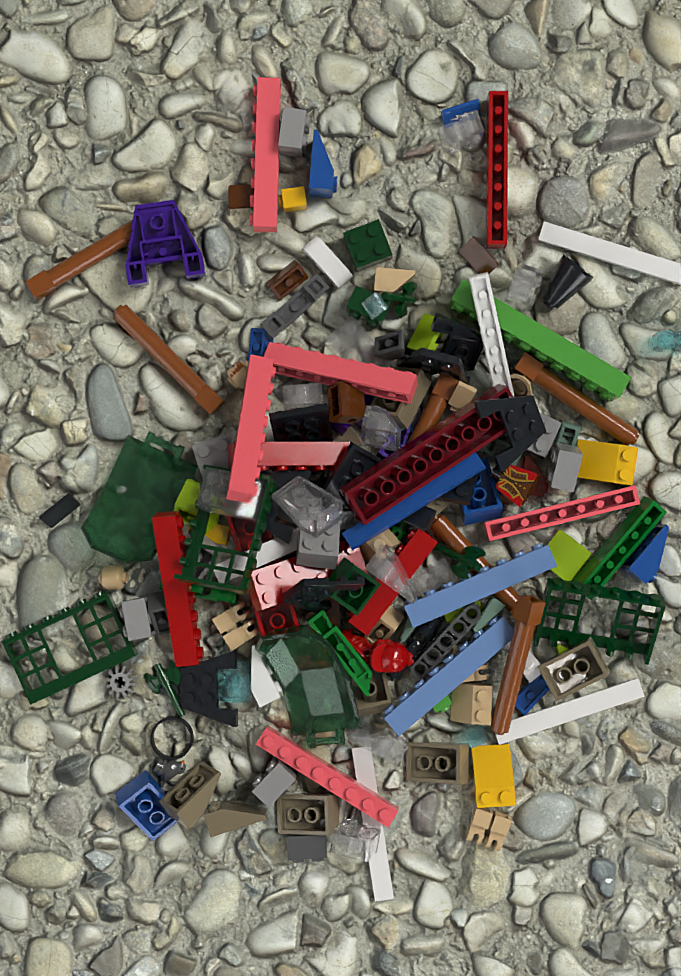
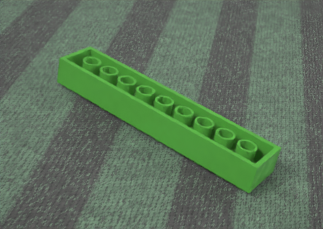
[449,279,632,401]

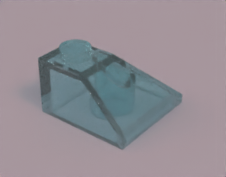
[218,661,252,703]

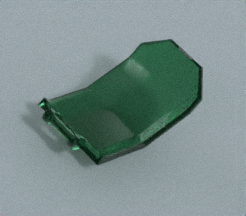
[81,431,198,564]
[255,624,362,749]

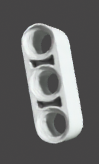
[302,235,353,289]

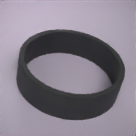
[150,716,194,760]

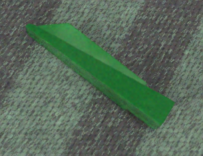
[306,609,372,697]

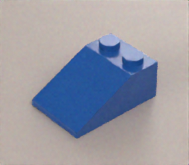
[309,130,337,198]
[459,457,503,525]
[621,524,669,584]
[115,770,177,841]

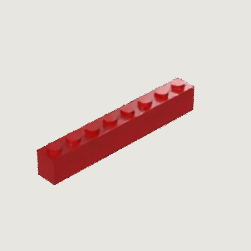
[486,91,508,249]
[152,511,204,667]

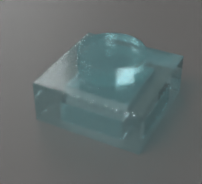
[362,292,388,320]
[463,724,489,748]

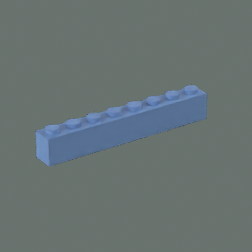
[403,542,557,628]
[382,616,514,736]

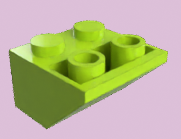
[406,313,444,352]
[174,478,222,534]

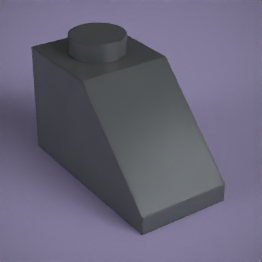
[374,329,404,361]
[147,591,170,636]

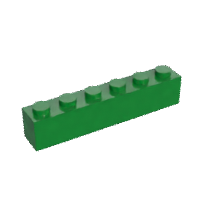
[572,496,667,600]

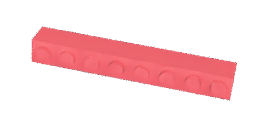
[250,77,281,232]
[264,342,418,404]
[226,355,276,504]
[483,485,640,541]
[256,725,399,828]

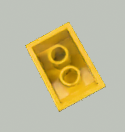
[576,439,638,486]
[471,744,516,808]

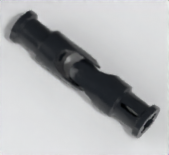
[389,616,445,680]

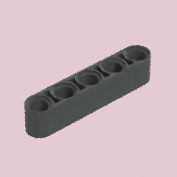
[411,602,480,679]

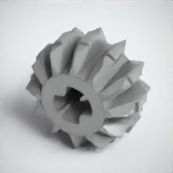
[105,665,138,698]

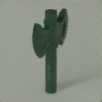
[381,281,417,317]
[433,544,486,579]
[144,661,185,718]

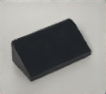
[39,493,81,528]
[402,506,437,531]

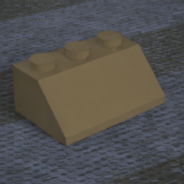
[369,366,431,429]

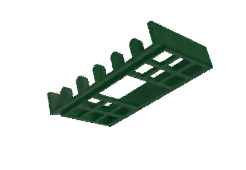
[174,464,276,595]
[533,578,666,665]
[1,591,138,705]

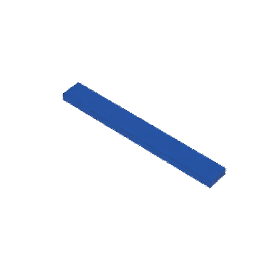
[342,452,486,550]

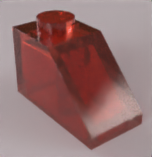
[522,456,549,497]

